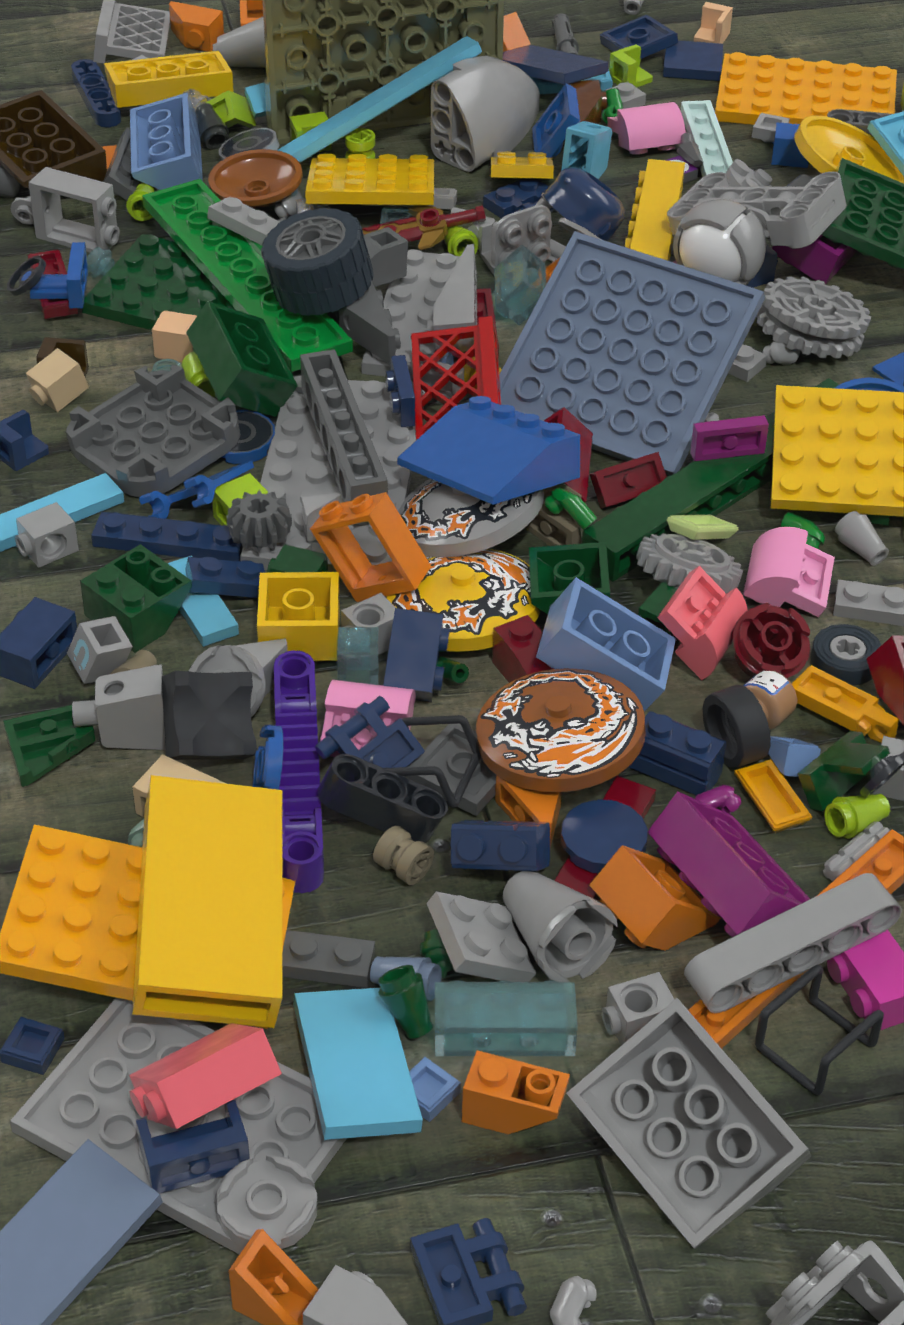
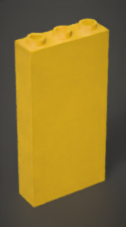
[132,775,282,1028]

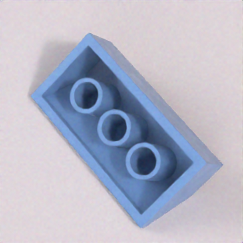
[130,93,203,190]

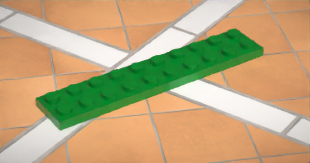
[142,179,353,372]

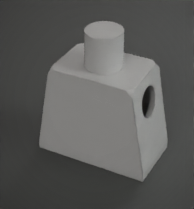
[72,665,166,750]

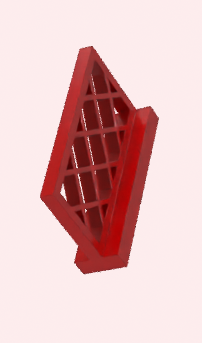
[411,316,502,440]

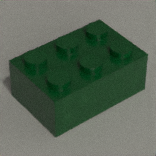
[186,301,298,417]

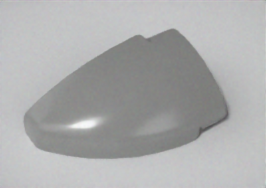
[431,56,540,172]

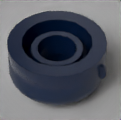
[543,167,625,242]

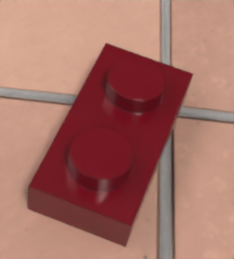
[589,452,667,509]

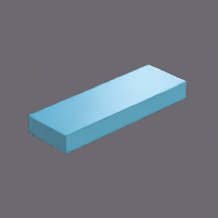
[168,555,239,647]

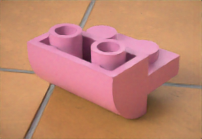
[607,102,686,154]
[743,527,835,617]
[321,680,416,757]

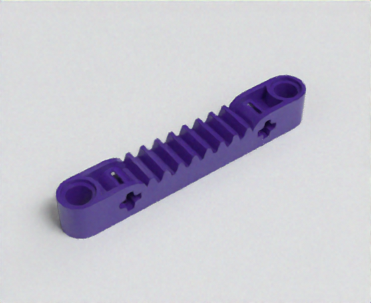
[274,650,324,893]

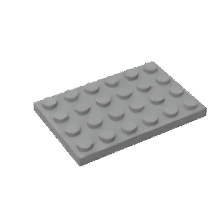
[10,998,347,1255]

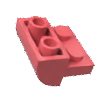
[657,566,748,680]

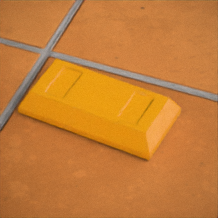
[734,759,812,833]

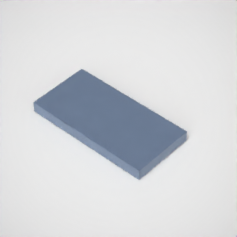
[0,1139,163,1325]

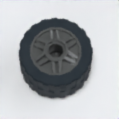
[261,208,374,316]

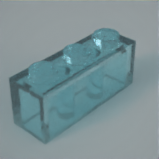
[435,981,578,1056]

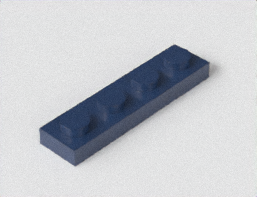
[91,512,243,562]

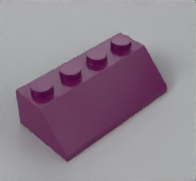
[648,791,810,937]

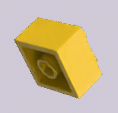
[257,572,340,661]

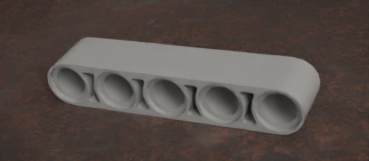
[684,873,902,1013]

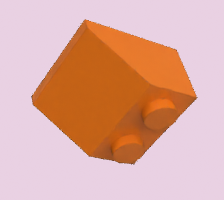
[589,845,721,951]

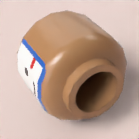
[743,670,797,730]

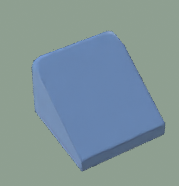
[768,736,821,777]

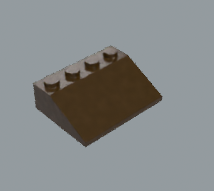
[0,90,107,188]

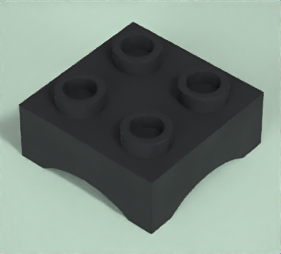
[162,671,257,760]

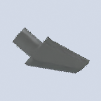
[677,133,704,167]

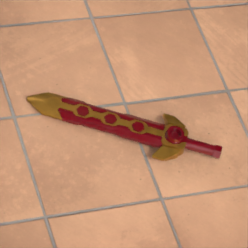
[362,205,486,250]

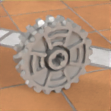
[756,276,871,358]

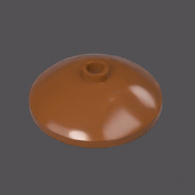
[208,149,303,208]

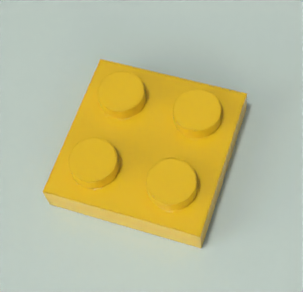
[491,152,554,179]

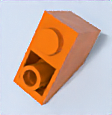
[462,1050,570,1134]

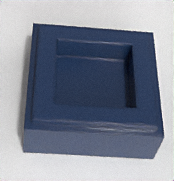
[0,1017,65,1075]

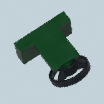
[798,731,904,811]

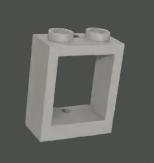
[28,167,120,256]

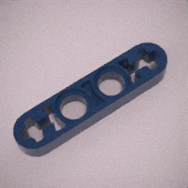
[71,59,122,128]

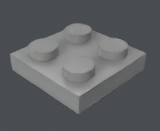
[427,891,536,985]

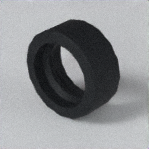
[702,685,771,769]

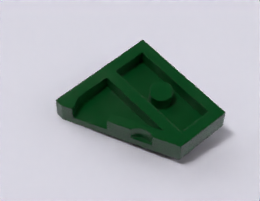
[3,705,95,787]

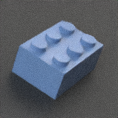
[536,577,676,711]

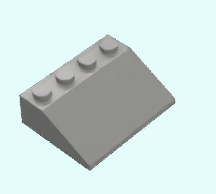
[566,998,811,1249]

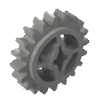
[636,534,743,594]

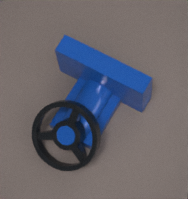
[7,242,88,308]

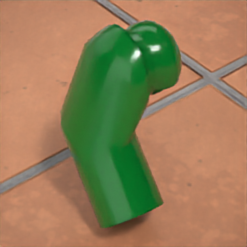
[545,488,597,530]
[781,512,825,550]

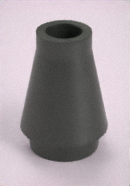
[196,103,229,149]

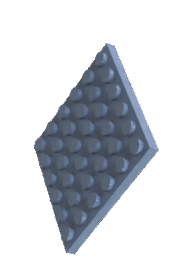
[499,231,765,476]

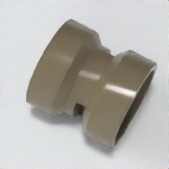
[373,826,434,885]

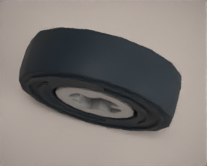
[811,624,881,685]

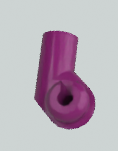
[694,785,741,814]

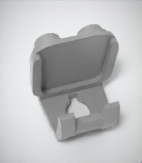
[478,205,552,279]
[766,1241,904,1325]

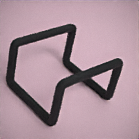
[384,715,481,808]
[755,965,884,1095]

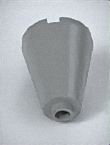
[213,17,266,68]
[503,871,617,984]

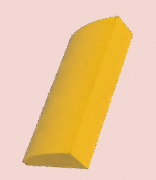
[104,51,233,108]

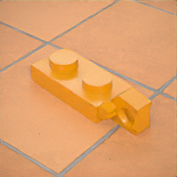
[791,665,899,743]

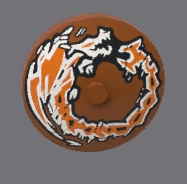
[476,668,646,792]

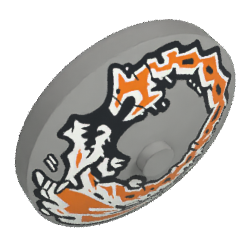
[398,479,544,557]

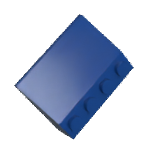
[397,396,580,505]

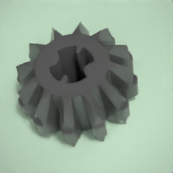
[227,489,292,552]

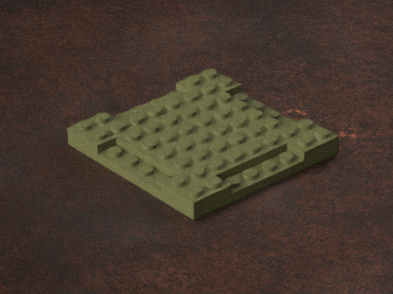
[262,0,504,145]

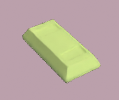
[667,515,739,540]

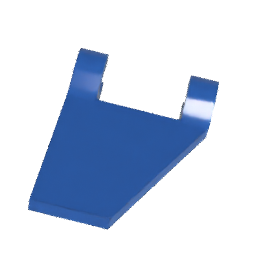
[139,460,254,519]

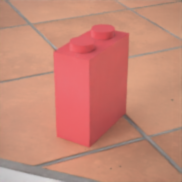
[129,1023,282,1129]

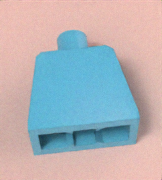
[561,121,612,179]

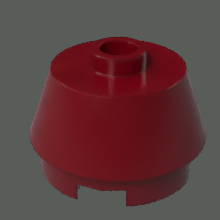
[733,603,810,678]

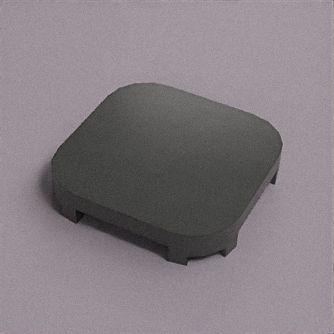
[66,364,241,497]

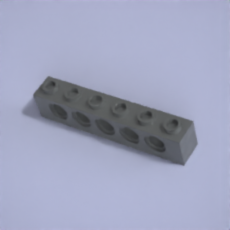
[300,349,388,502]

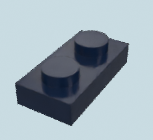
[385,355,415,427]
[185,557,265,598]

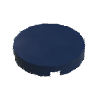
[561,799,648,873]

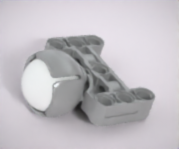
[667,172,847,285]

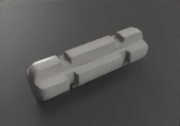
[823,821,890,882]

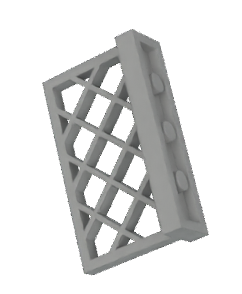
[93,0,170,64]

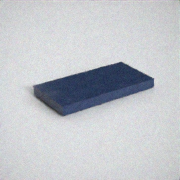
[503,45,608,85]

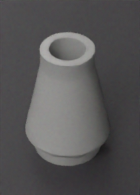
[835,511,889,566]

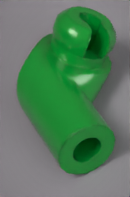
[602,88,624,125]

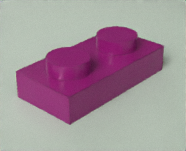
[690,415,769,461]

